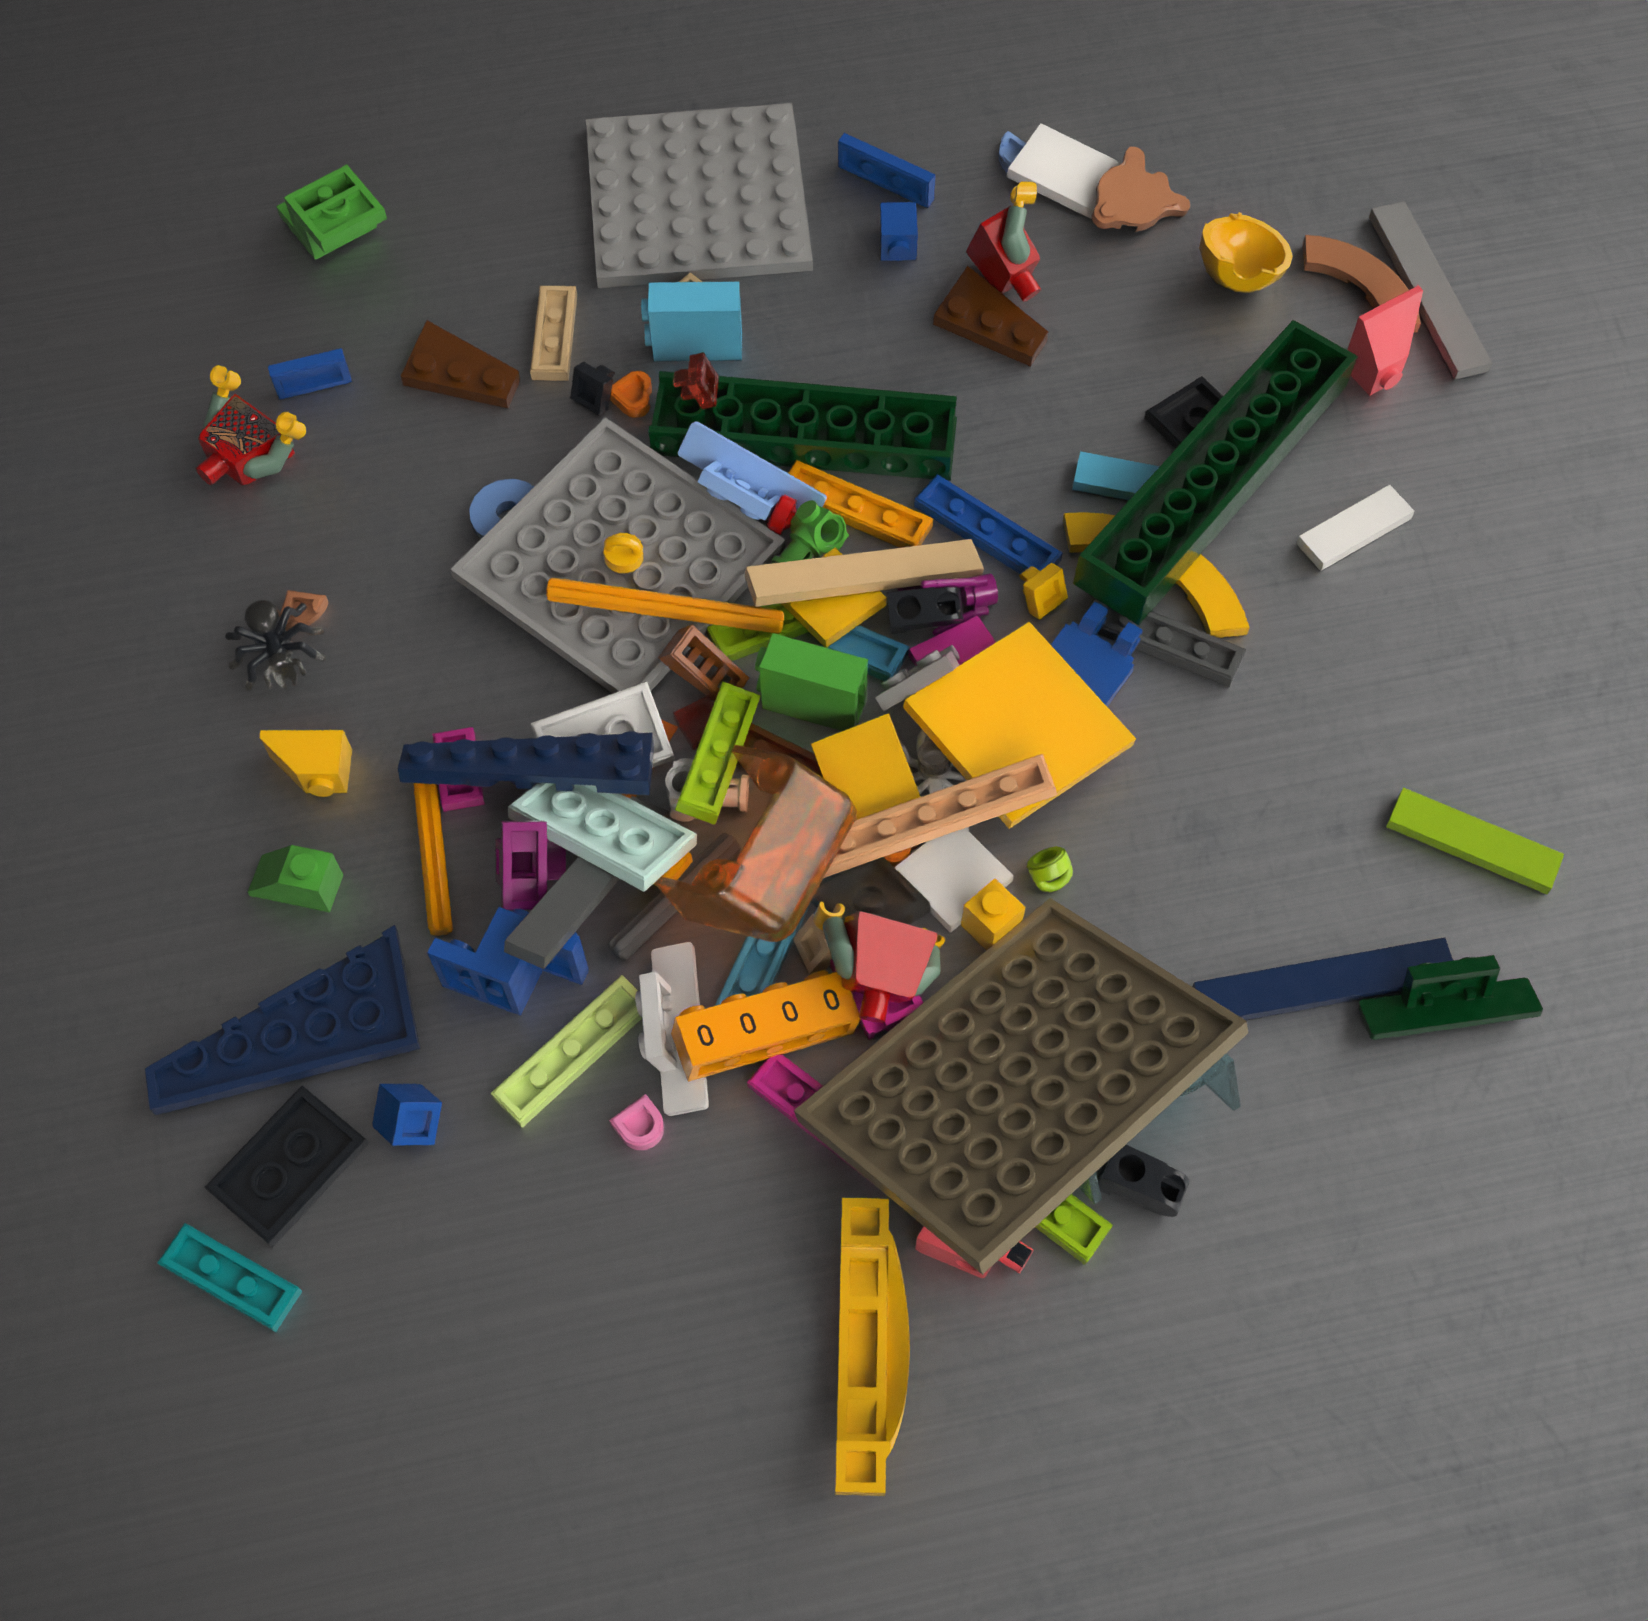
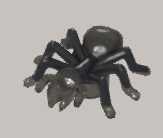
[225,600,326,691]

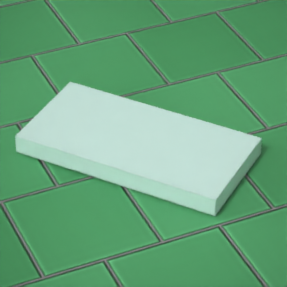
[508,783,697,892]

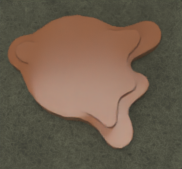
[1091,147,1190,232]

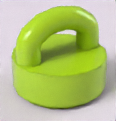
[1026,846,1073,892]

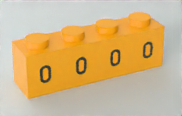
[671,970,861,1082]

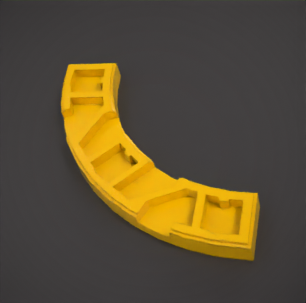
[1063,512,1250,638]

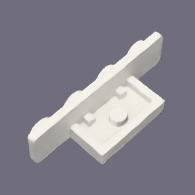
[635,942,709,1116]

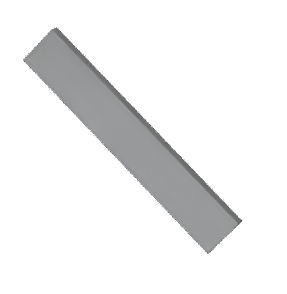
[1369,201,1493,380]

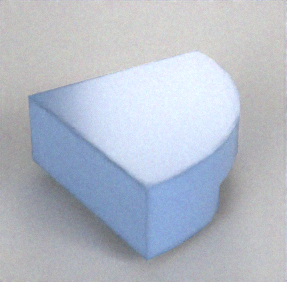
[999,131,1026,173]

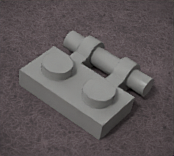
[875,645,960,712]

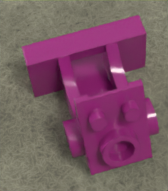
[495,821,566,910]

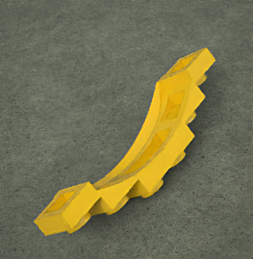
[835,1198,910,1496]

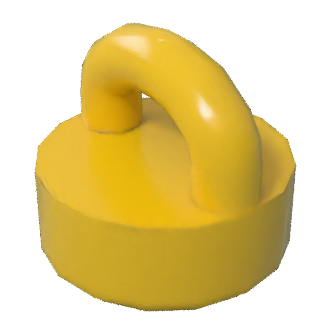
[604,533,643,573]

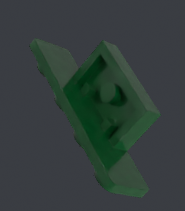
[1358,955,1543,1040]

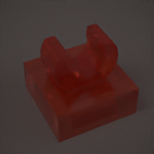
[673,352,719,409]

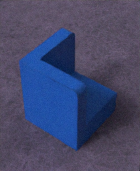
[372,1084,442,1146]

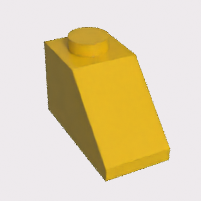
[259,730,352,797]

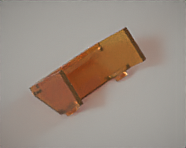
[655,745,857,942]

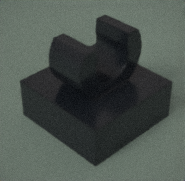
[570,361,615,415]

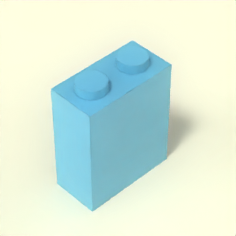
[641,282,742,361]

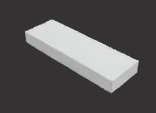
[1296,485,1415,571]

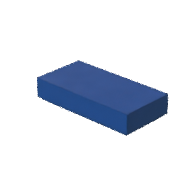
[268,348,352,400]

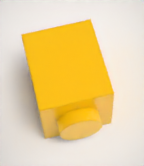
[961,878,1026,951]

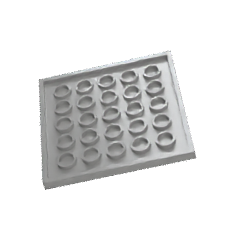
[586,103,813,288]
[450,417,785,693]

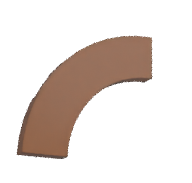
[1303,235,1421,333]

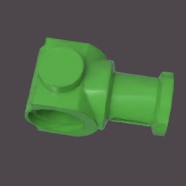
[771,500,849,564]

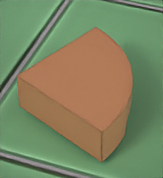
[280,590,329,631]

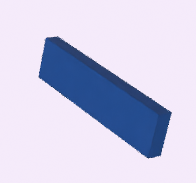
[914,474,1063,574]

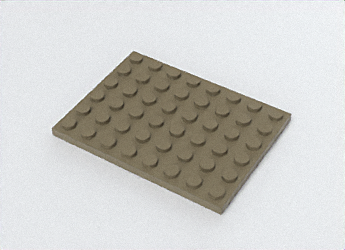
[794,898,1248,1275]

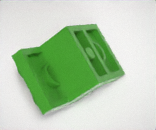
[276,165,387,260]

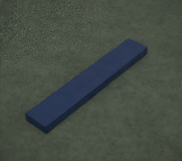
[1192,937,1453,1020]

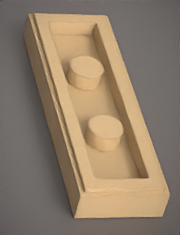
[530,286,577,381]

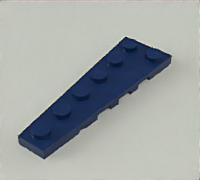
[397,731,654,795]

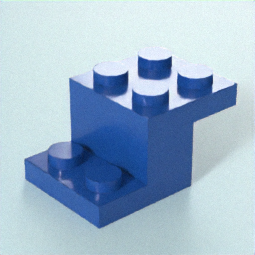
[427,907,589,1016]

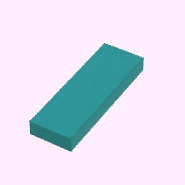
[157,1223,303,1332]

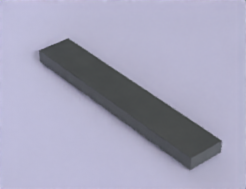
[504,796,669,969]

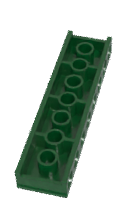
[648,371,957,481]

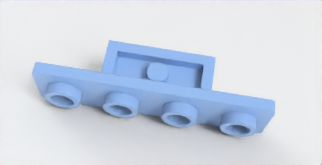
[678,421,827,521]

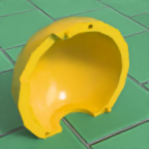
[1199,212,1293,293]

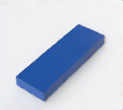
[838,133,935,208]

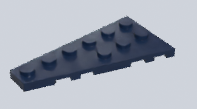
[145,925,421,1115]

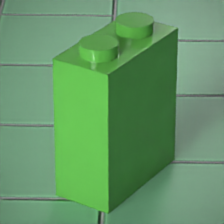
[755,633,868,731]

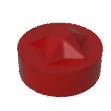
[767,494,797,535]

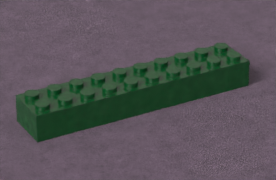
[1073,320,1358,626]

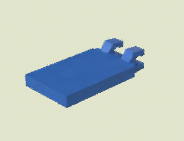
[1051,601,1143,707]

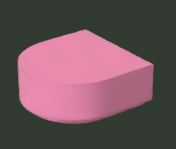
[609,1094,664,1150]

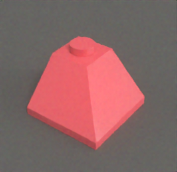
[1347,285,1423,396]

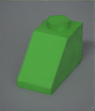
[247,845,343,913]

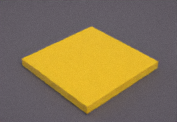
[903,622,1136,829]

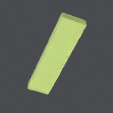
[491,975,642,1128]

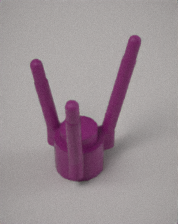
[897,573,998,636]

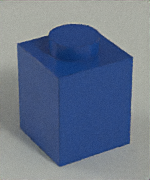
[880,202,918,261]

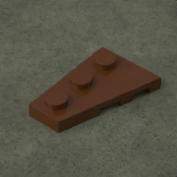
[933,266,1049,367]
[401,320,521,409]

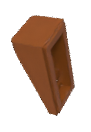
[658,624,749,702]

